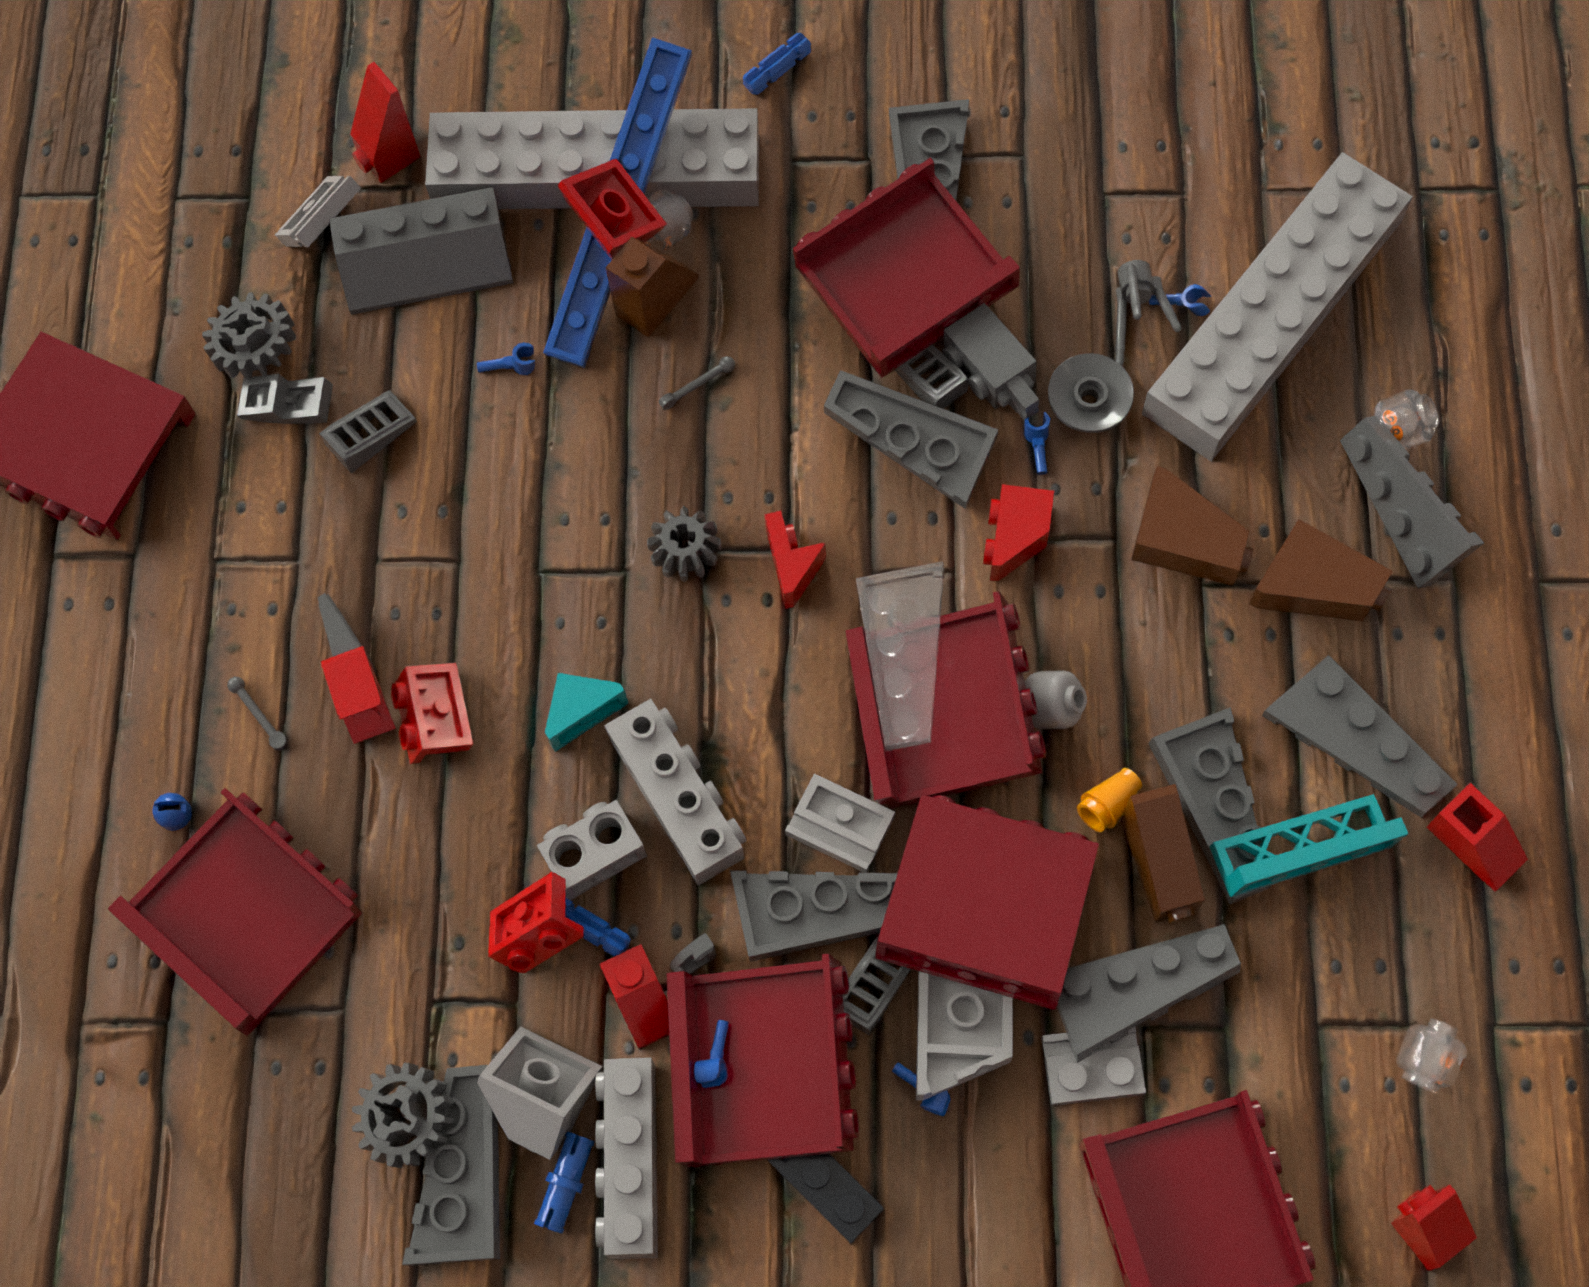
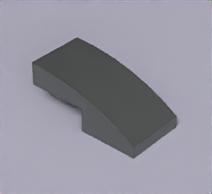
[237,374,333,424]

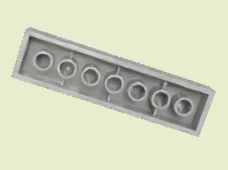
[425,108,759,209]
[1142,152,1413,462]

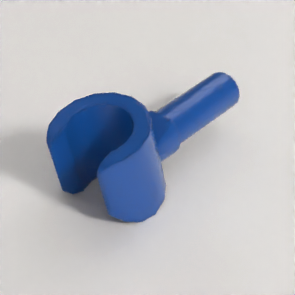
[1149,284,1211,316]
[477,342,535,375]
[1024,412,1050,475]
[694,1020,729,1088]
[892,1062,951,1116]

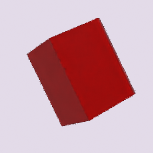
[557,159,667,260]

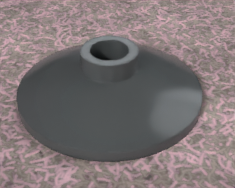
[1048,353,1134,433]

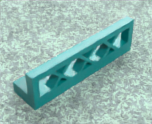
[1209,794,1408,897]

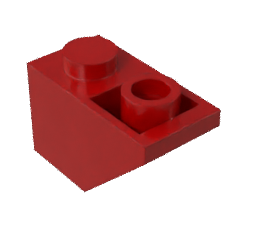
[983,484,1054,582]
[1426,783,1528,892]
[1391,1184,1477,1271]

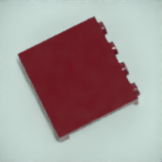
[793,157,1020,378]
[0,331,196,540]
[845,591,1046,809]
[107,788,363,1036]
[875,794,1099,1010]
[666,954,860,1167]
[1079,1090,1316,1287]

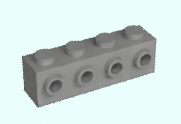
[604,699,747,886]
[595,1058,658,1259]

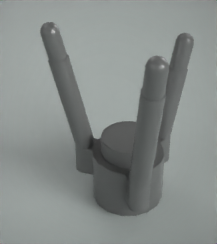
[1115,260,1181,366]

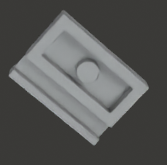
[275,176,361,247]
[785,774,895,873]
[1041,1026,1146,1106]

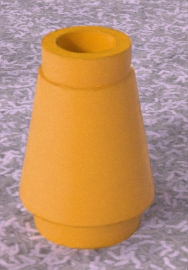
[1077,768,1142,832]

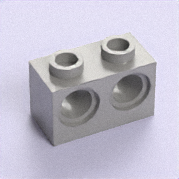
[537,800,647,900]

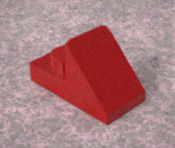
[764,511,826,609]
[321,646,396,744]
[599,944,669,1050]

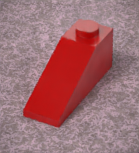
[350,62,421,183]

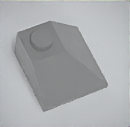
[477,1026,602,1160]

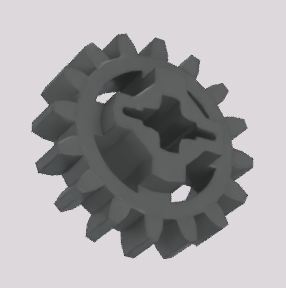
[202,292,296,380]
[352,1062,454,1168]

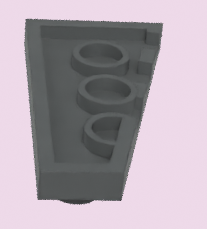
[889,99,969,200]
[824,370,998,509]
[1340,416,1484,589]
[1262,655,1458,818]
[1148,707,1274,904]
[730,870,898,962]
[1057,925,1241,1063]
[402,1065,500,1266]

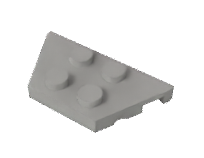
[916,971,1013,1101]

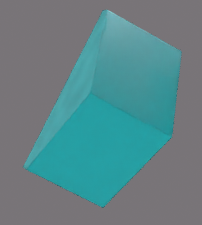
[545,673,629,752]

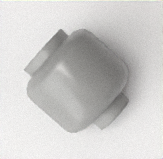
[1025,670,1087,729]

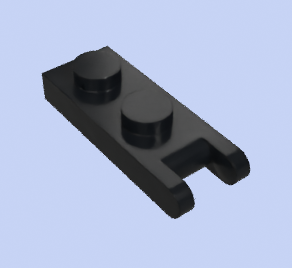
[767,1154,884,1244]

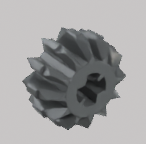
[647,505,721,582]

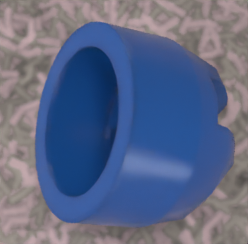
[152,792,192,831]

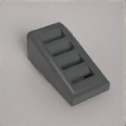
[895,345,969,409]
[319,390,417,473]
[317,593,378,676]
[843,933,912,1036]

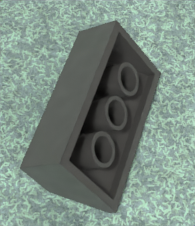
[329,187,513,315]

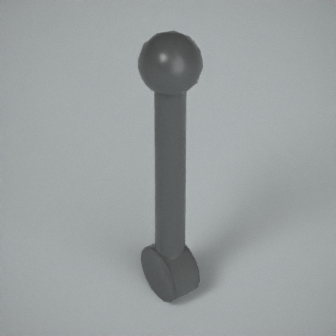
[658,356,735,410]
[227,676,288,751]

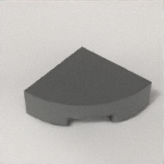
[670,933,717,974]

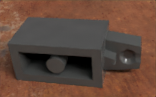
[942,303,1039,420]

